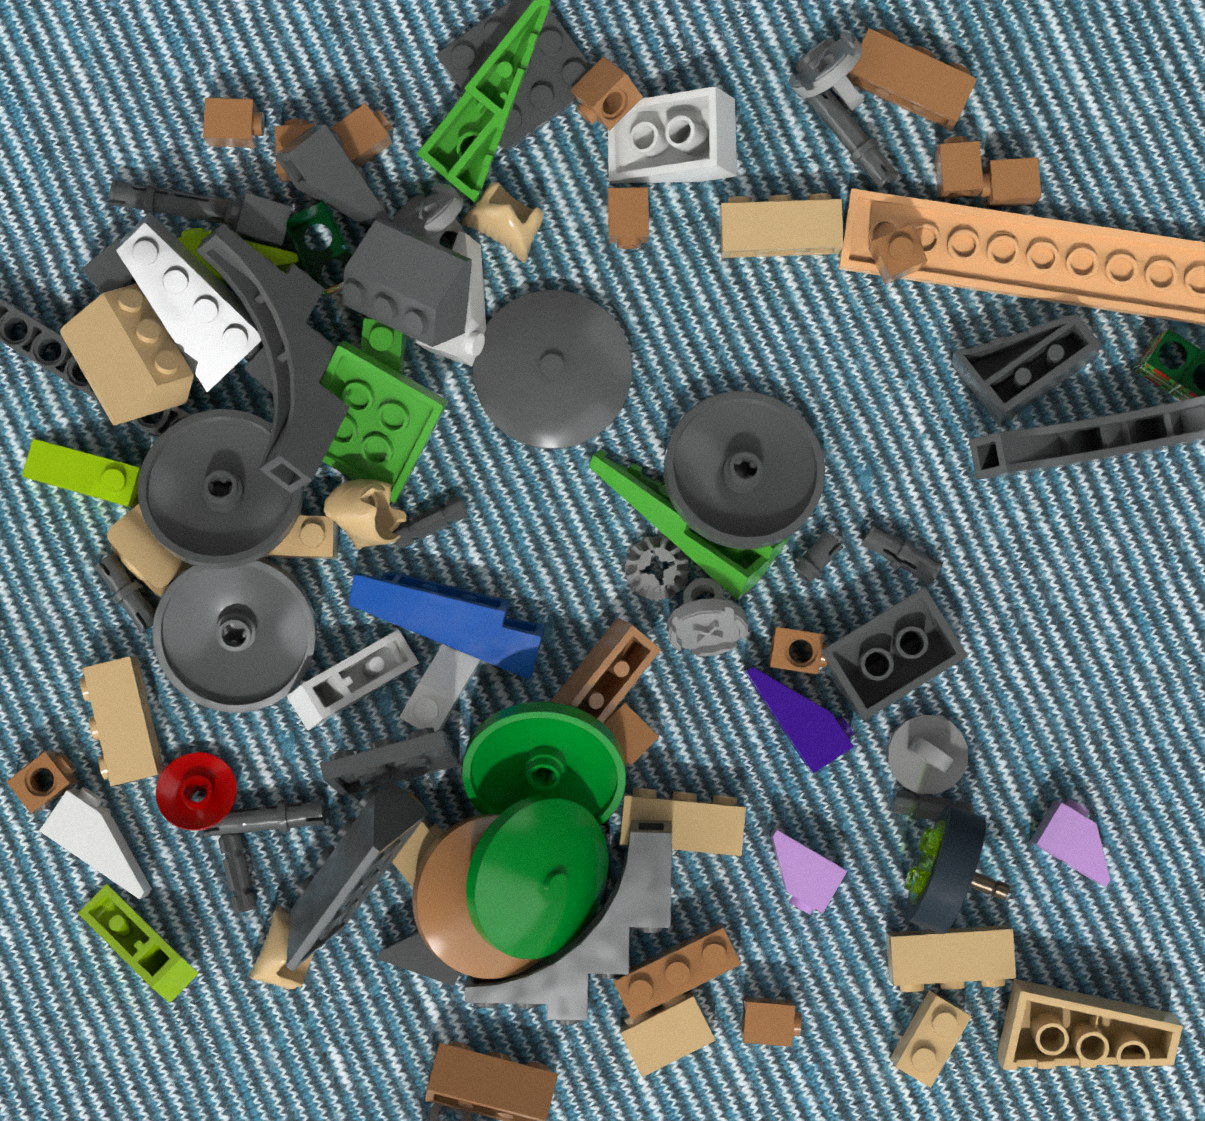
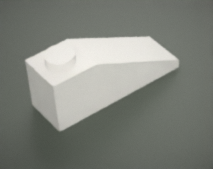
[416,231,486,366]
[287,629,419,731]
[399,644,481,732]
[39,787,152,899]

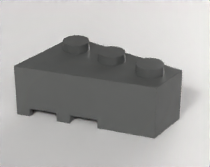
[951,313,1101,427]

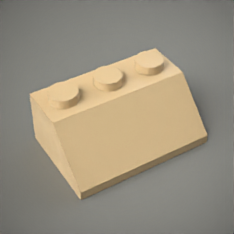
[60,283,194,426]

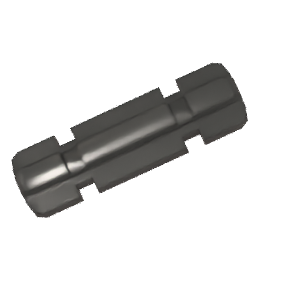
[392,496,468,548]
[894,790,974,821]
[218,833,257,913]

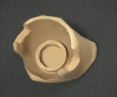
[462,182,544,263]
[324,479,407,549]
[249,905,314,990]

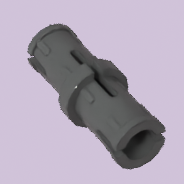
[861,523,943,585]
[94,553,156,633]

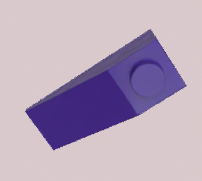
[744,667,854,774]

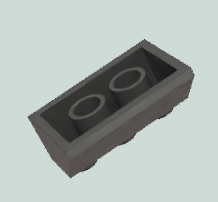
[342,218,472,347]
[821,587,968,720]

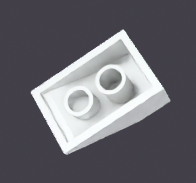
[608,86,737,183]

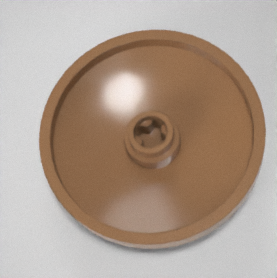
[412,814,543,979]

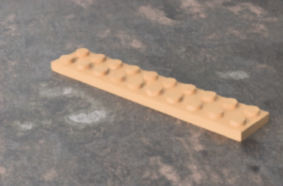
[838,188,1205,325]

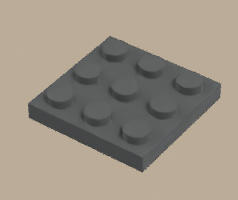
[436,0,592,153]
[320,727,459,797]

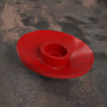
[156,752,237,831]

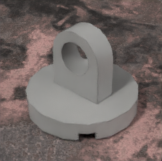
[789,32,864,112]
[392,184,464,250]
[667,578,748,656]
[887,715,968,794]

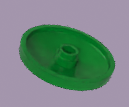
[462,702,627,825]
[466,795,609,959]

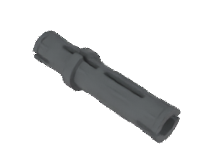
[805,89,899,190]
[109,179,232,225]
[203,799,326,837]

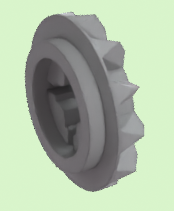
[625,536,689,600]

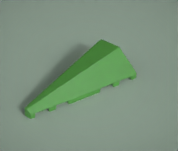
[417,0,551,202]
[588,449,791,600]

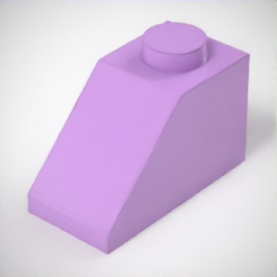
[1029,799,1110,887]
[770,828,847,914]

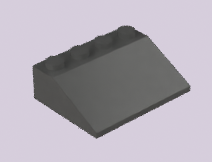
[286,781,429,971]

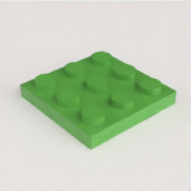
[320,340,449,503]

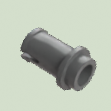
[793,531,843,583]

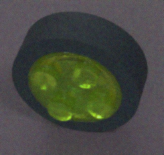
[904,805,1010,934]

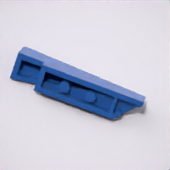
[349,572,546,679]

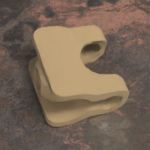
[107,504,191,597]

